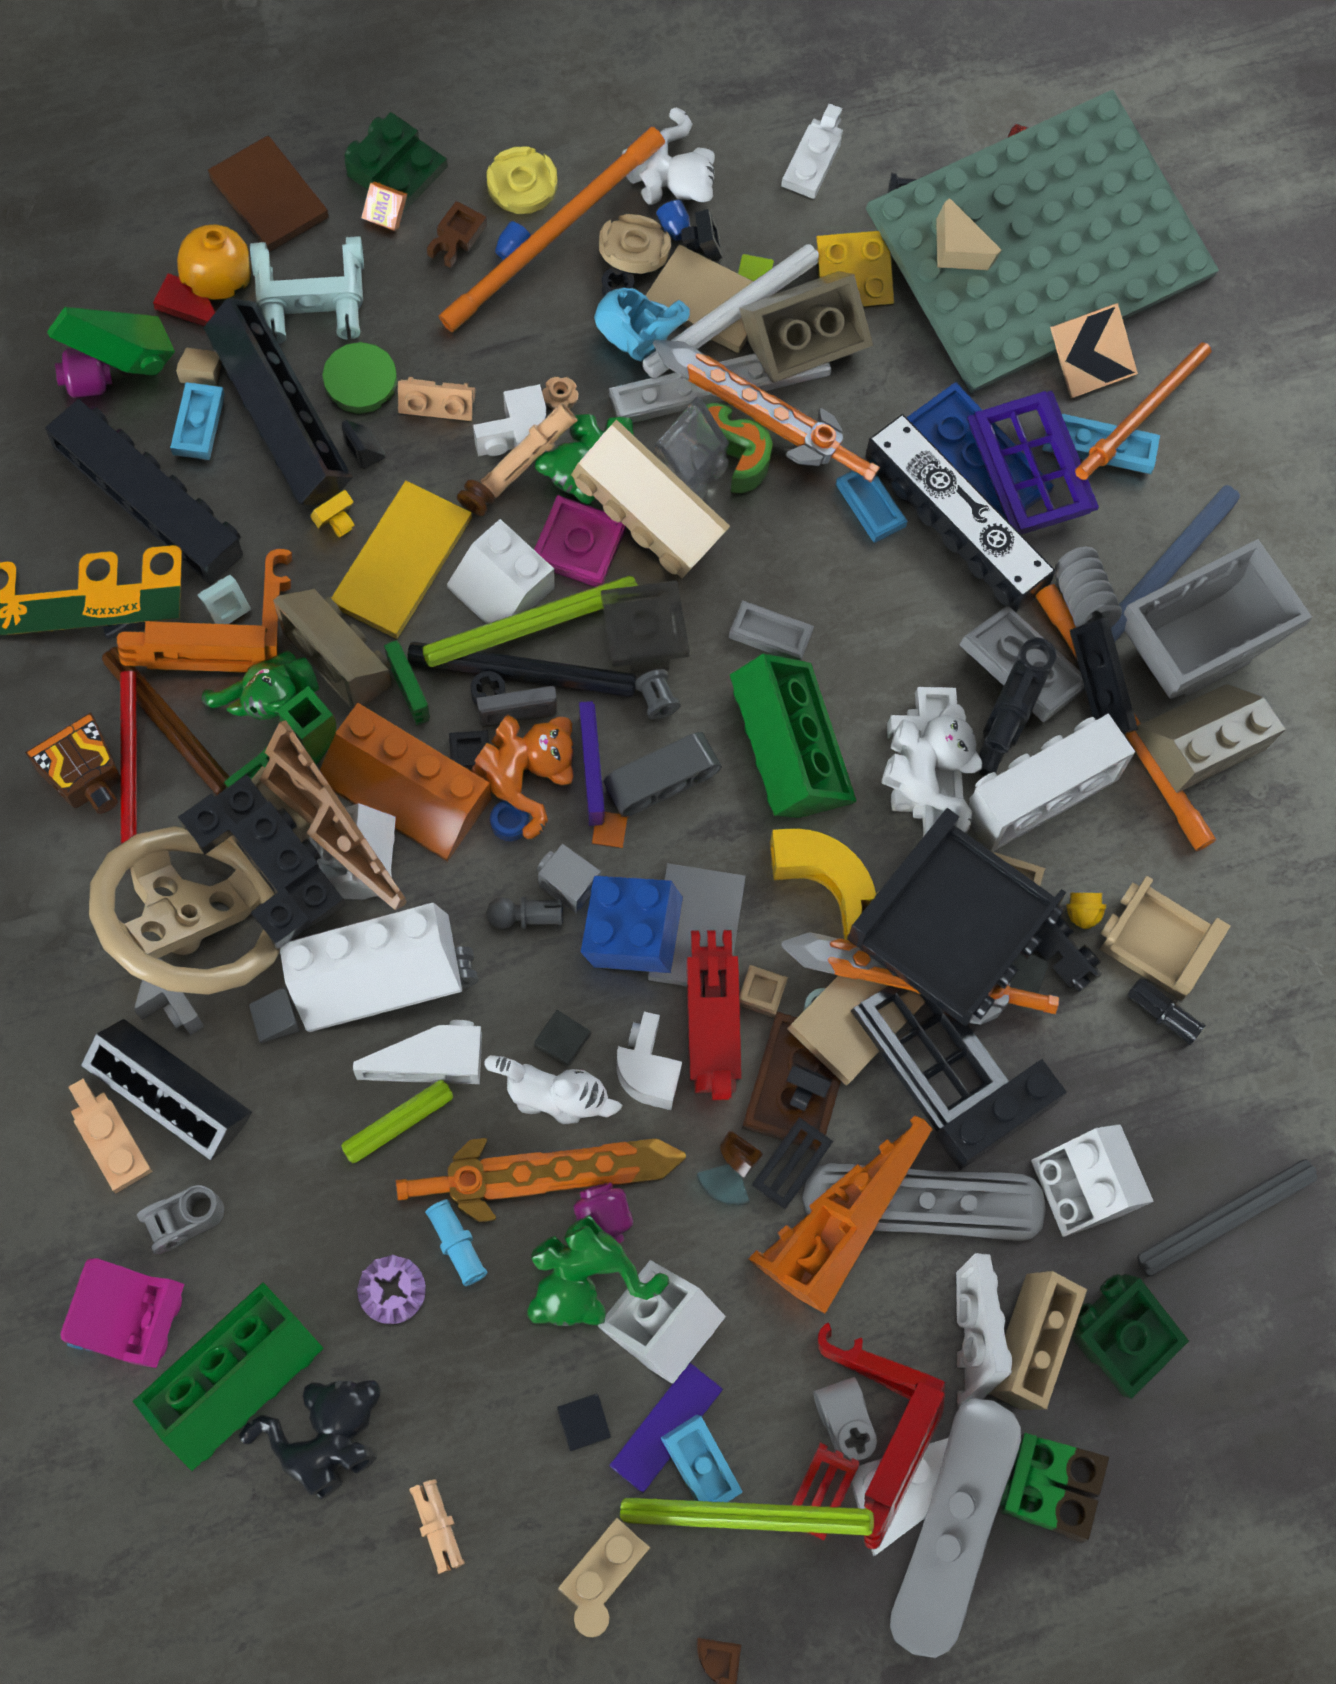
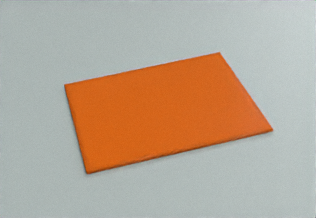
[592,812,628,848]

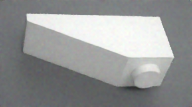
[353,1020,482,1084]

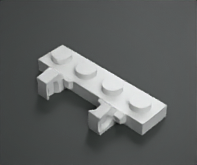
[887,687,963,837]

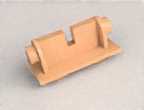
[398,377,476,421]

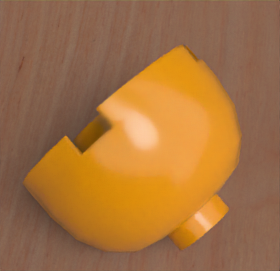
[177,224,252,300]

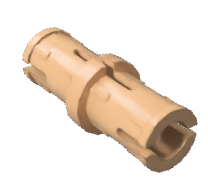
[409,1479,465,1574]

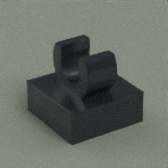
[681,209,723,261]
[786,1063,832,1111]

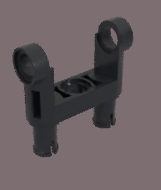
[977,637,1056,776]

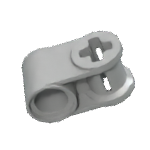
[137,1185,225,1254]
[813,1377,877,1466]

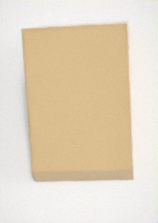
[936,198,1002,270]

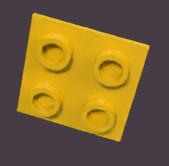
[815,231,894,307]

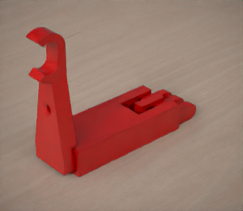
[686,930,742,1100]
[818,1322,945,1549]

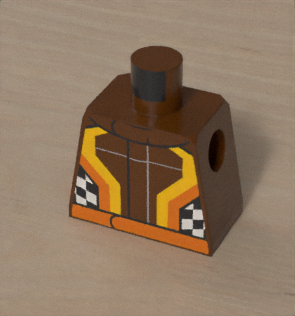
[25,712,121,814]

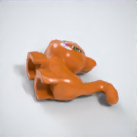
[471,714,574,839]

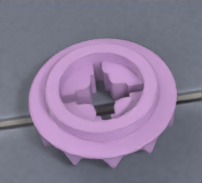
[357,1255,426,1324]

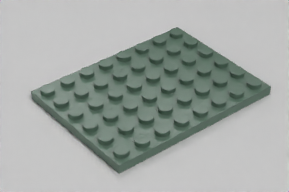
[865,89,1219,394]

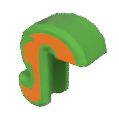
[697,402,773,493]

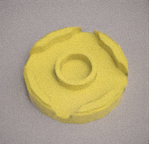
[486,146,558,214]

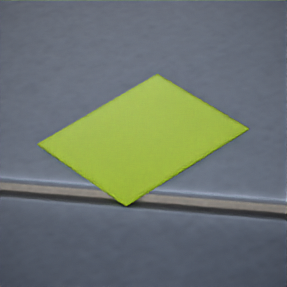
[738,254,774,282]

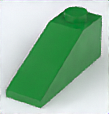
[47,307,175,375]

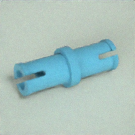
[425,1199,488,1286]

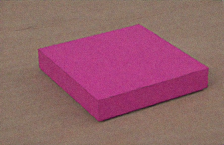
[534,495,627,587]

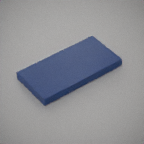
[906,382,1054,518]

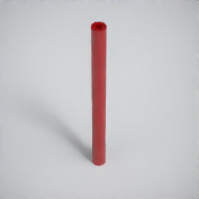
[120,671,137,844]

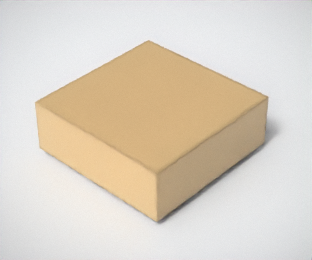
[739,965,788,1018]

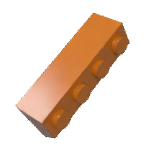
[320,702,491,862]

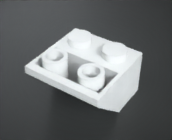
[1031,1124,1154,1237]

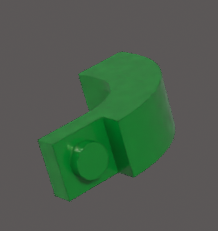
[224,686,336,788]

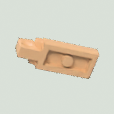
[69,1079,152,1194]

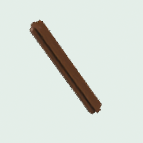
[102,647,230,796]

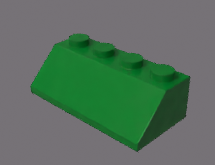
[730,654,857,818]
[132,1282,324,1471]

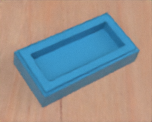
[835,470,908,543]

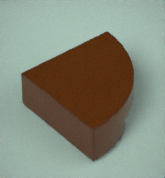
[720,1131,763,1178]
[697,1638,741,1684]

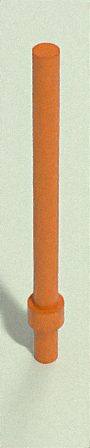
[1075,342,1211,480]

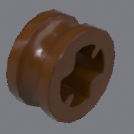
[457,479,495,516]

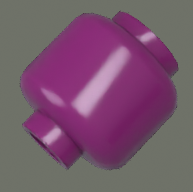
[55,348,112,398]
[573,1182,634,1243]

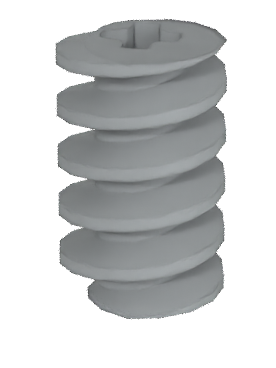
[1054,546,1122,627]

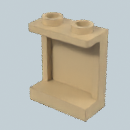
[1099,876,1231,1001]

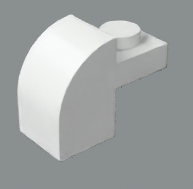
[473,384,546,456]
[616,1011,682,1110]

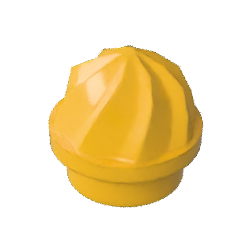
[1066,893,1106,929]

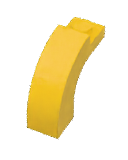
[770,829,876,940]

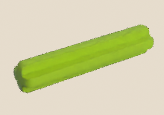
[341,1080,453,1163]

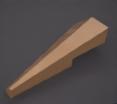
[259,720,407,910]

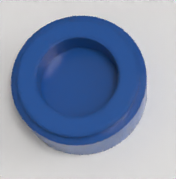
[490,800,530,841]

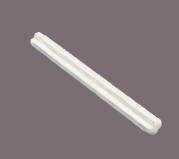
[643,244,819,378]

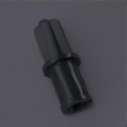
[1128,978,1206,1045]

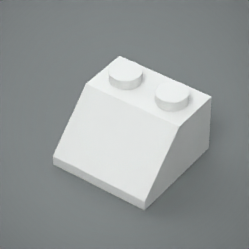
[447,519,555,624]
[308,803,396,900]
[597,1260,726,1384]

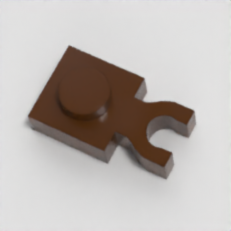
[427,201,487,268]

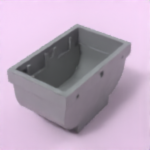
[1124,539,1312,699]

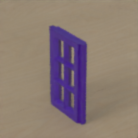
[967,390,1099,535]

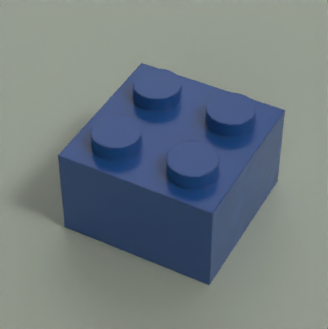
[581,876,683,973]

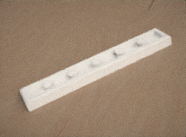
[609,354,831,423]

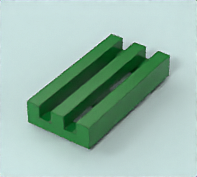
[384,640,430,726]

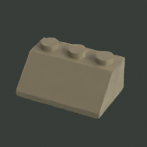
[739,271,873,383]
[273,589,392,709]
[1136,684,1286,793]

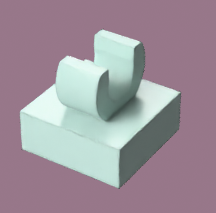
[198,575,252,624]

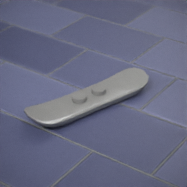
[802,1163,1046,1241]
[890,1398,1021,1658]

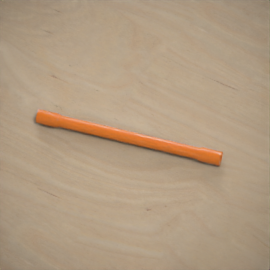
[438,127,665,333]
[1036,584,1216,852]

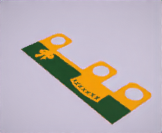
[0,545,182,635]

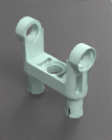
[250,236,364,344]

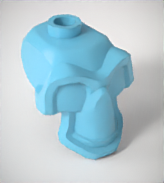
[594,288,690,362]

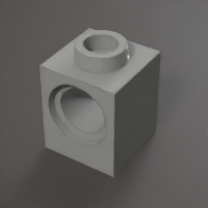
[537,844,601,914]

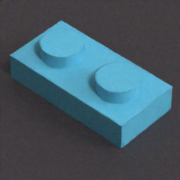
[170,382,225,460]
[661,1415,743,1502]

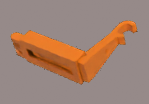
[117,549,292,672]

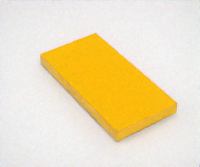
[331,480,472,639]

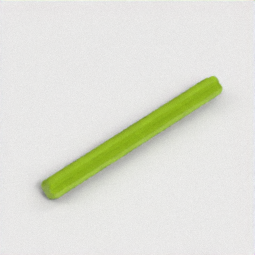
[423,575,639,667]
[620,1498,874,1535]

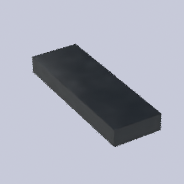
[1069,618,1138,735]

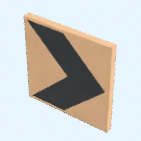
[1050,303,1138,398]

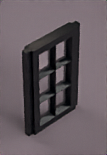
[851,986,1009,1132]

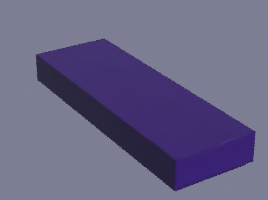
[579,701,605,826]
[609,1363,723,1494]

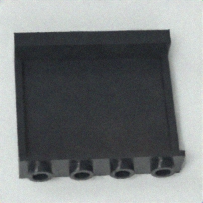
[847,808,1066,1026]

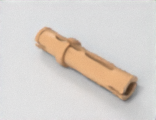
[480,403,578,498]

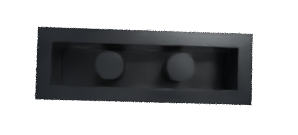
[936,1059,1067,1171]

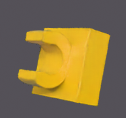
[310,490,355,538]

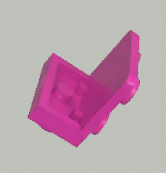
[61,1258,185,1368]

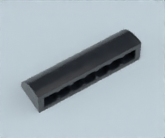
[81,1019,252,1160]

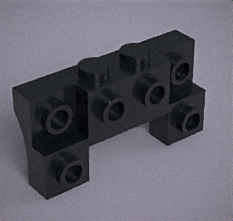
[178,774,345,950]

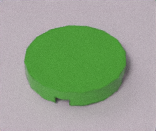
[322,342,398,414]

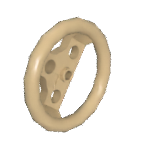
[89,826,280,995]

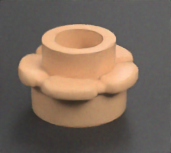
[542,377,579,410]

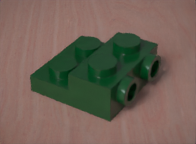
[345,112,448,213]
[1071,1274,1189,1399]

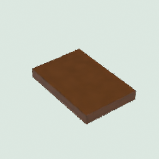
[208,135,329,252]
[742,1011,841,1151]

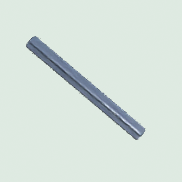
[1111,485,1240,642]

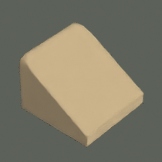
[176,348,222,386]

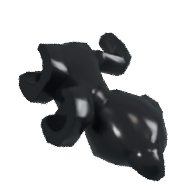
[239,1380,380,1499]

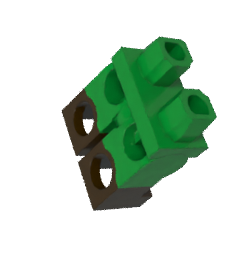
[999,1433,1109,1543]

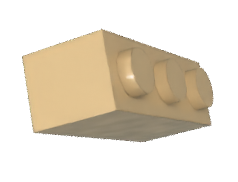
[989,1271,1087,1410]

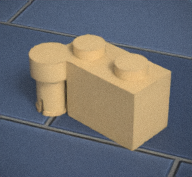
[558,1518,650,1638]

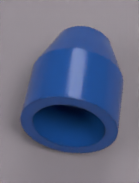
[656,200,690,241]
[495,221,531,260]

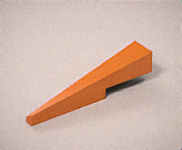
[749,1116,932,1314]

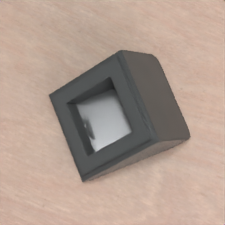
[249,987,300,1043]

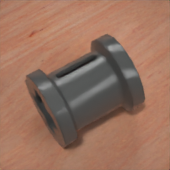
[635,669,681,720]

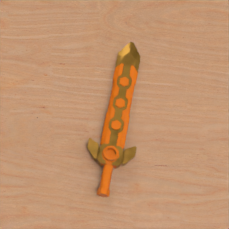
[396,1138,686,1222]

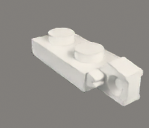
[781,104,843,199]

